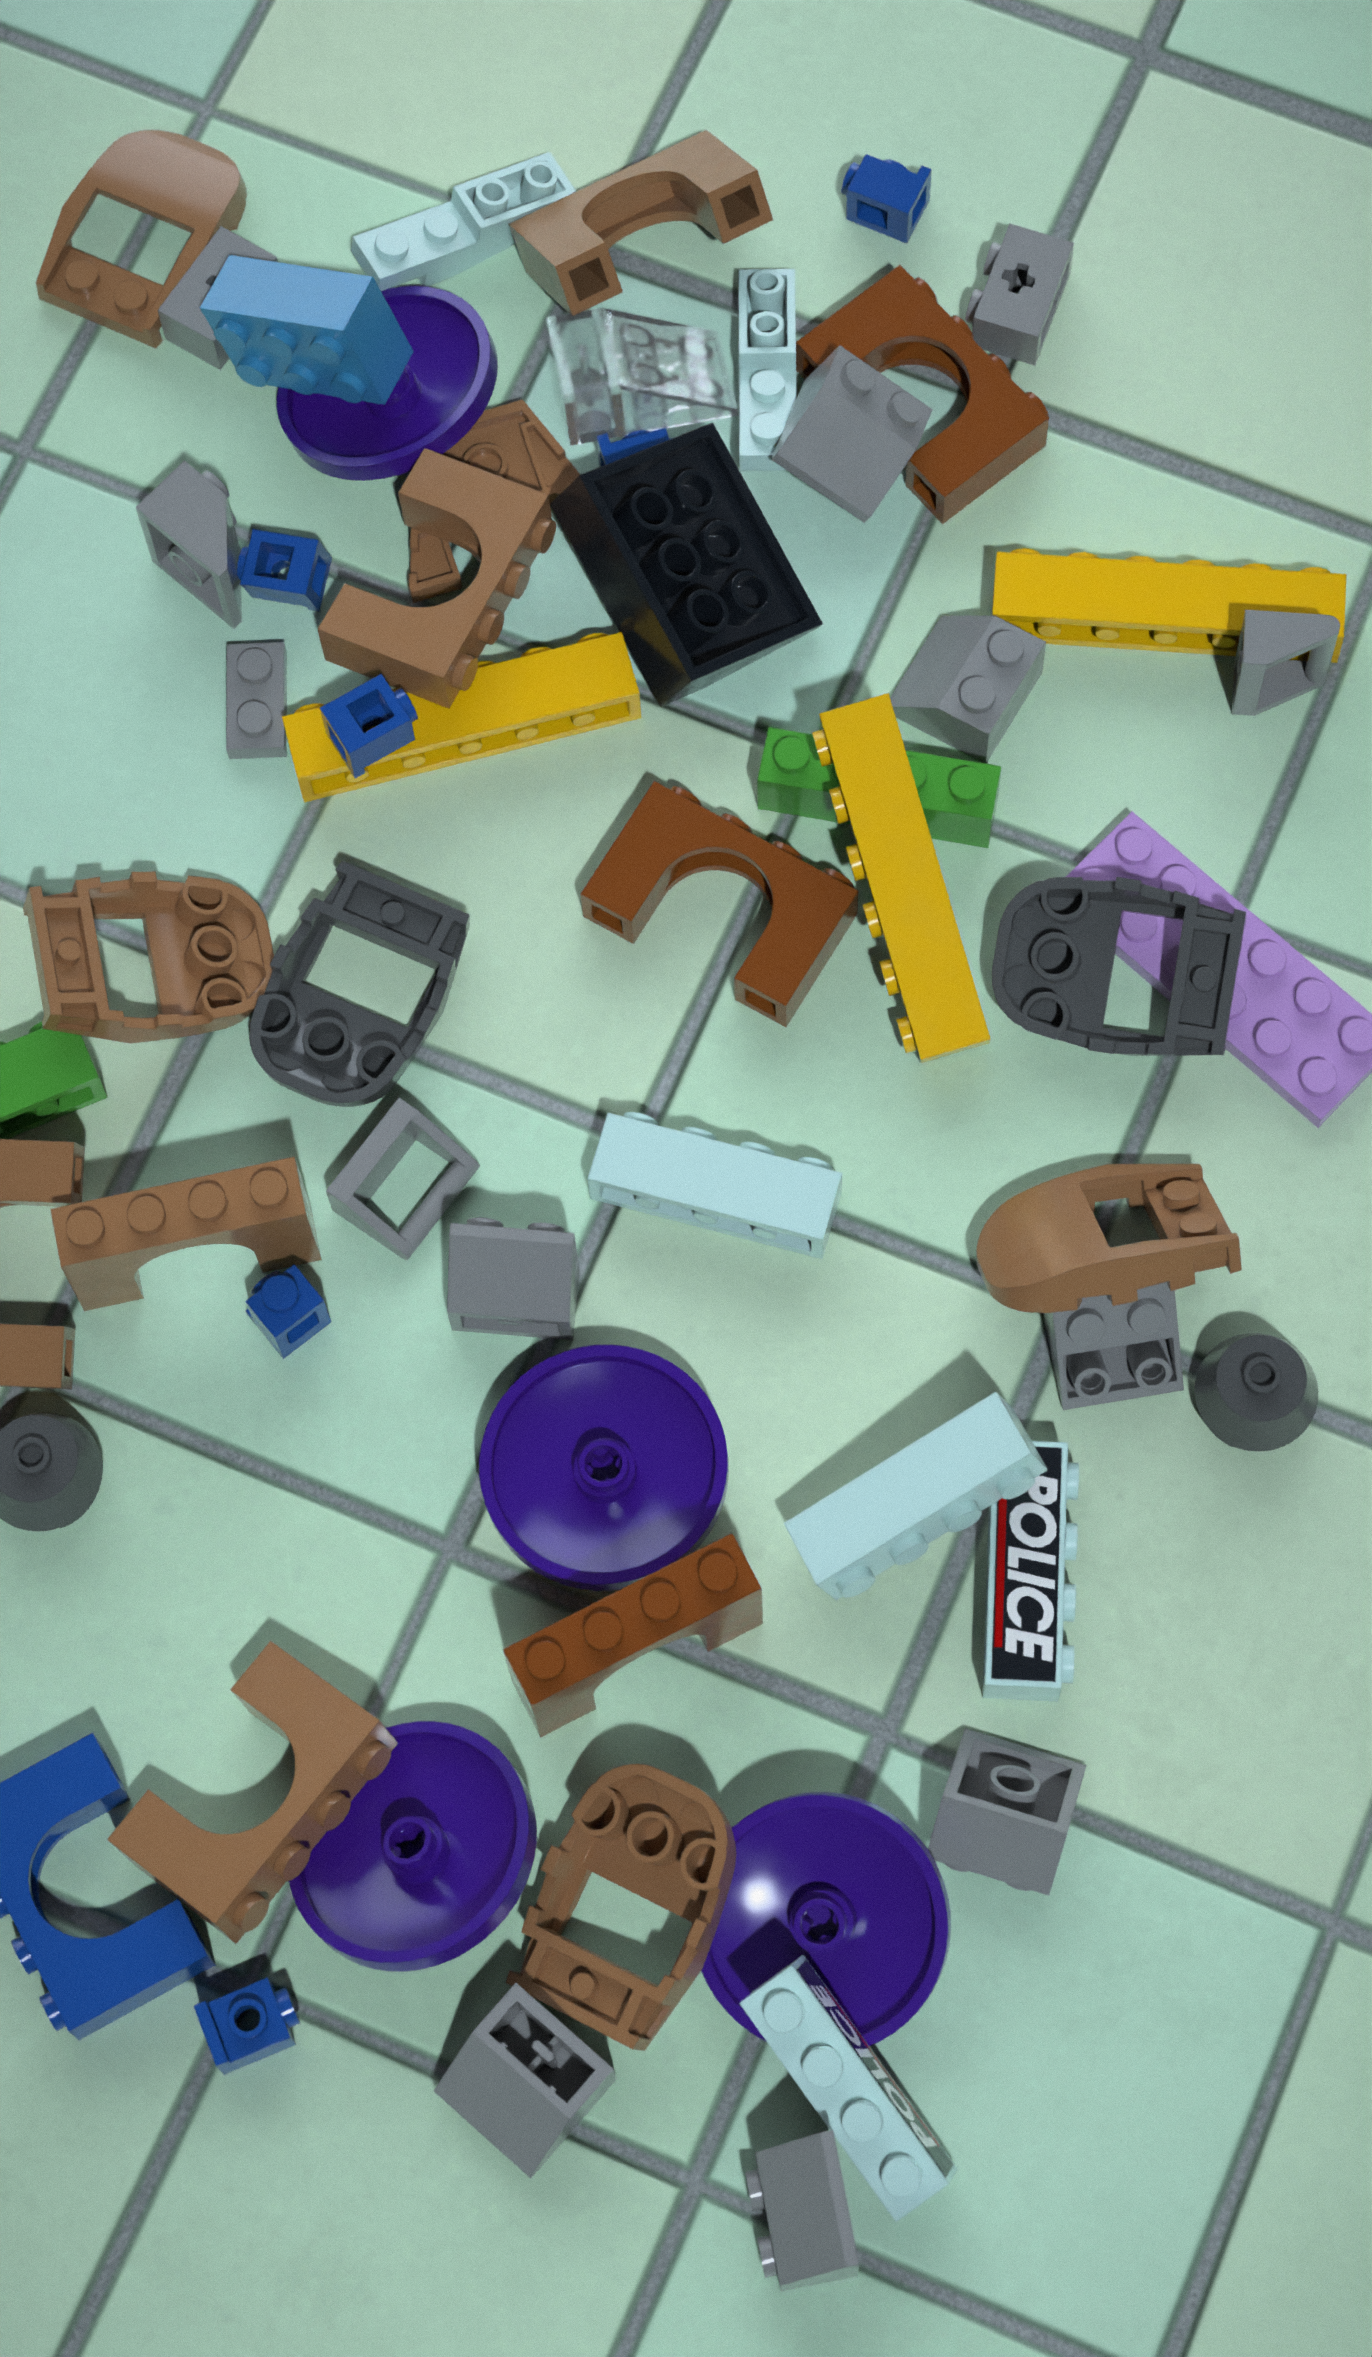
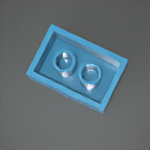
[200,255,414,405]

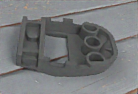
[249,861,470,1107]
[992,877,1246,1056]

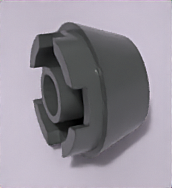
[1195,1333,1318,1452]
[0,1412,103,1531]

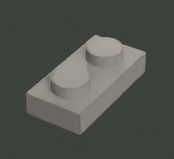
[226,642,287,759]

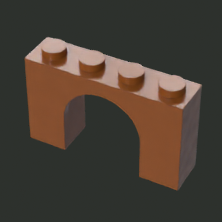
[796,265,1049,524]
[580,781,859,1027]
[503,1533,763,1738]

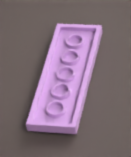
[1066,812,1372,1128]

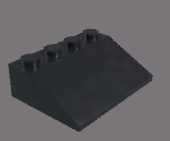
[550,423,823,707]

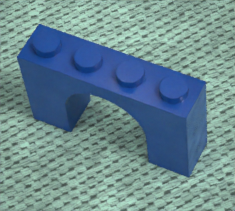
[0,1733,215,2040]

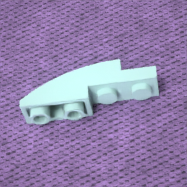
[351,152,576,291]
[739,269,796,471]

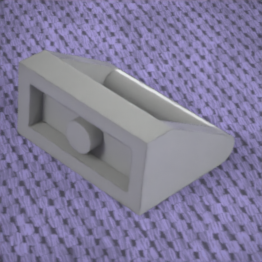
[1232,610,1340,716]
[326,1098,480,1260]

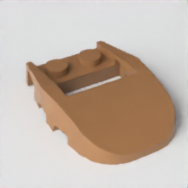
[36,130,247,349]
[23,871,274,1044]
[976,1164,1242,1313]
[506,1764,736,2051]

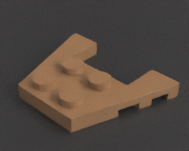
[409,399,581,603]

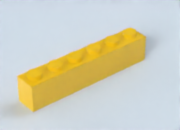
[992,548,1347,663]
[282,632,642,803]
[812,693,991,1063]

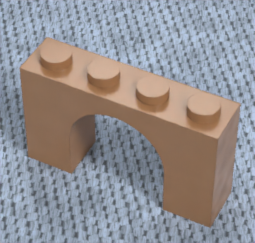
[509,130,773,316]
[318,448,556,709]
[0,1139,85,1390]
[50,1157,322,1311]
[107,1641,398,1944]

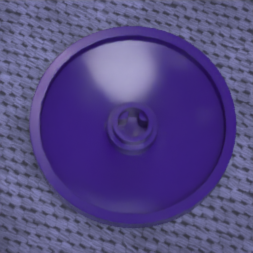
[277,286,498,481]
[479,1345,729,1591]
[289,1721,537,1972]
[692,1792,951,2046]

